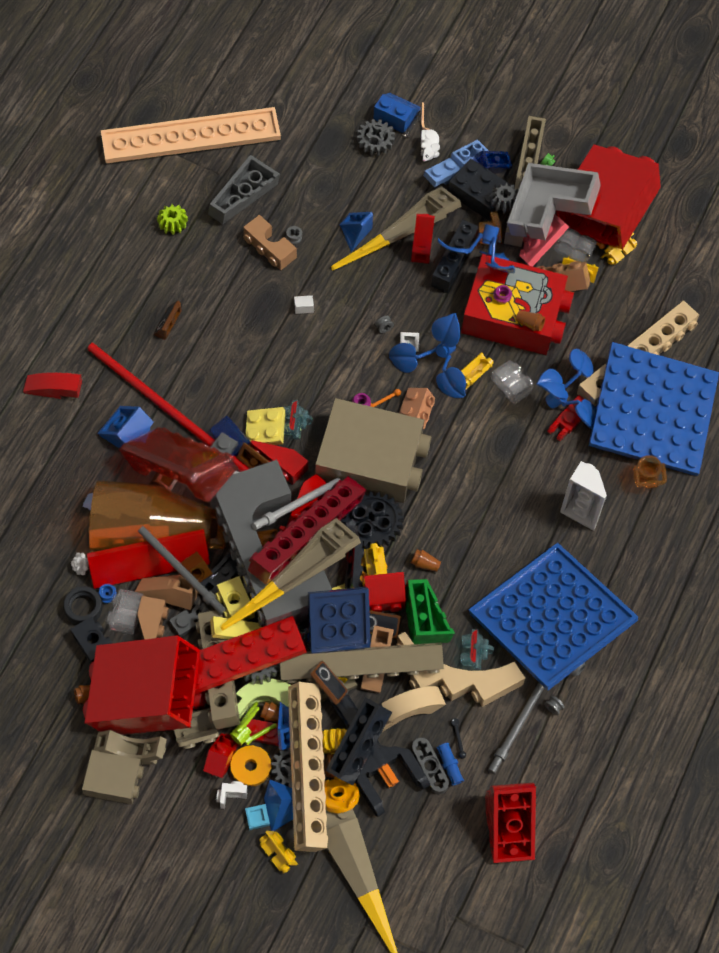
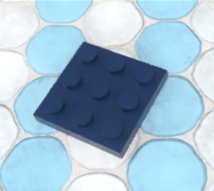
[308,587,371,653]

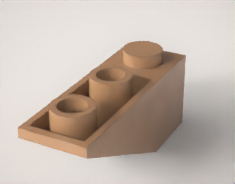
[536,261,591,291]
[135,575,197,610]
[137,596,169,639]
[361,626,394,693]

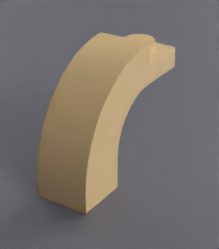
[382,686,446,732]

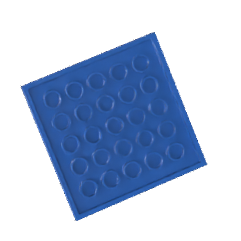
[588,342,719,476]
[469,543,638,690]

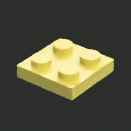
[245,407,286,446]

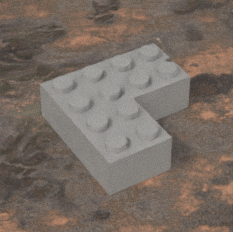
[507,163,601,240]

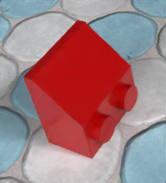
[363,572,406,612]

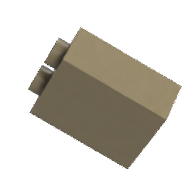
[315,398,432,503]

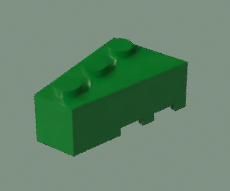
[405,579,455,644]

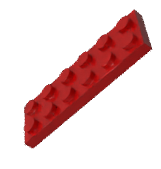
[195,616,307,694]

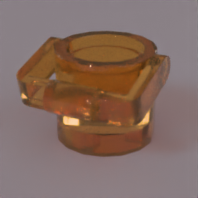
[479,211,503,245]
[633,455,667,488]

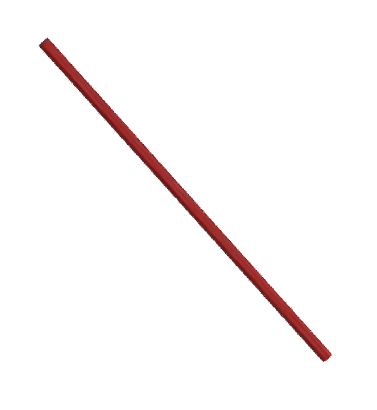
[87,343,292,513]

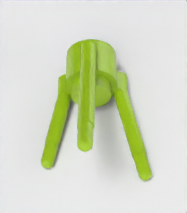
[230,702,277,746]

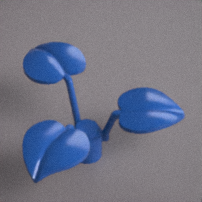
[438,224,515,274]
[389,313,466,398]
[536,349,596,429]

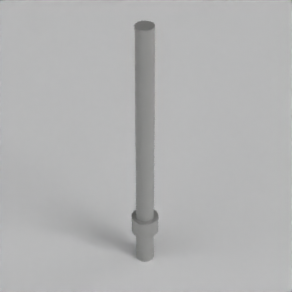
[251,478,340,530]

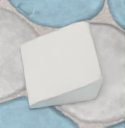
[294,296,314,314]
[400,332,419,352]

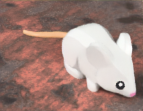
[421,102,440,161]

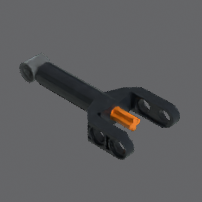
[322,679,430,817]

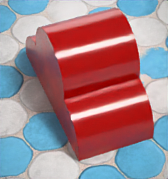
[485,782,536,863]

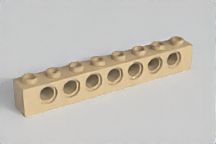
[577,300,699,406]
[288,682,328,852]

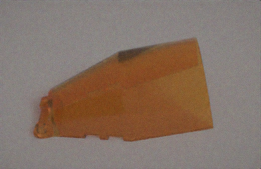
[89,480,226,553]

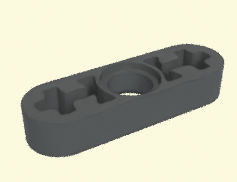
[412,738,449,795]

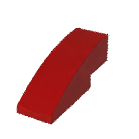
[23,373,82,399]

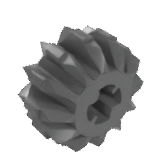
[490,182,519,214]

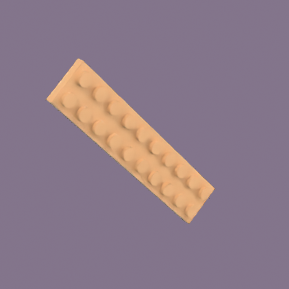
[101,107,281,163]

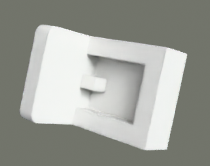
[217,781,247,809]

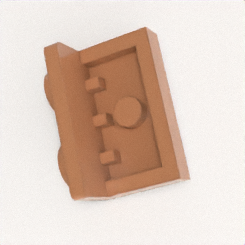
[399,388,435,429]

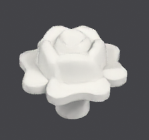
[71,552,89,575]

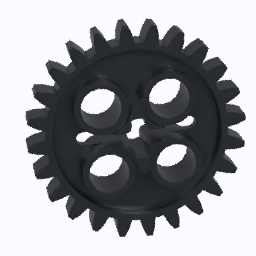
[341,491,404,549]

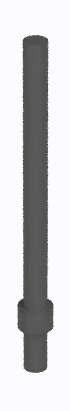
[138,526,226,615]
[488,682,545,774]

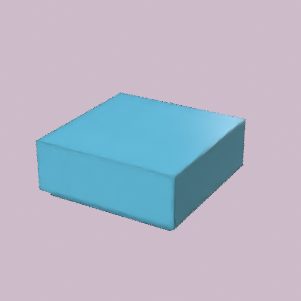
[245,804,270,830]

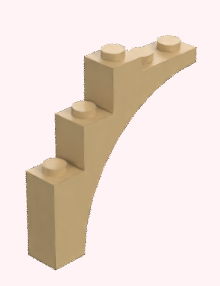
[396,632,525,707]

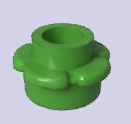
[540,153,555,166]

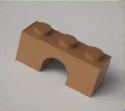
[243,215,297,270]

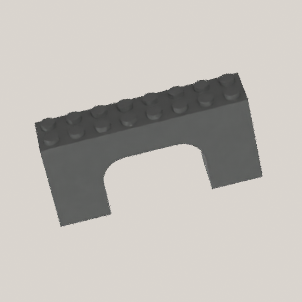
[208,460,332,628]

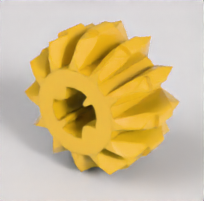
[322,728,347,754]

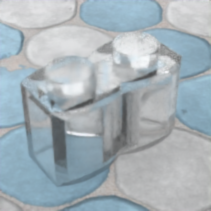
[554,228,597,263]
[491,360,534,404]
[107,589,143,635]

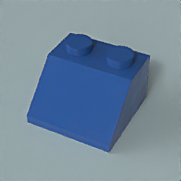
[373,93,420,134]
[97,406,154,450]

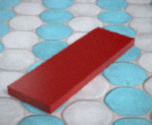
[87,529,210,589]

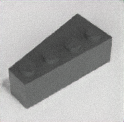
[208,155,280,224]

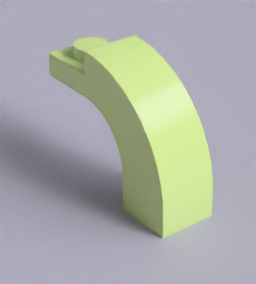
[236,679,291,720]

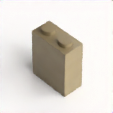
[82,750,144,804]

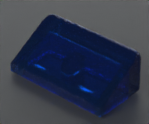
[474,151,512,169]
[210,416,250,456]

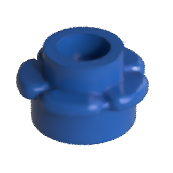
[98,584,117,603]

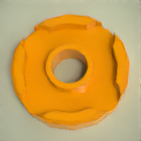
[230,745,271,787]
[324,777,360,813]

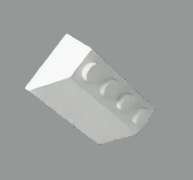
[560,461,607,531]

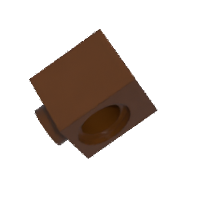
[179,552,213,582]

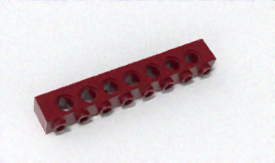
[248,476,366,585]

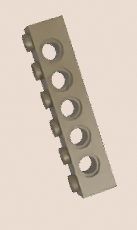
[196,610,240,730]

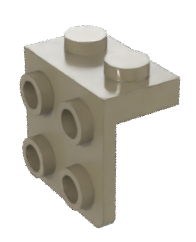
[174,707,219,749]

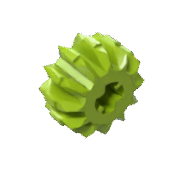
[157,204,188,235]

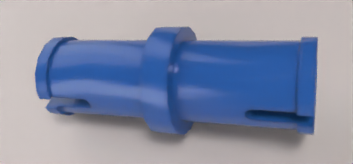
[437,743,464,786]

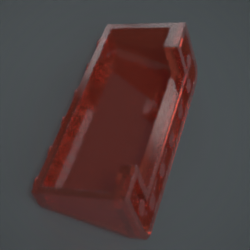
[119,427,238,503]

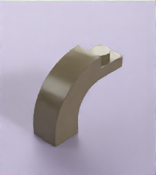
[94,730,167,765]

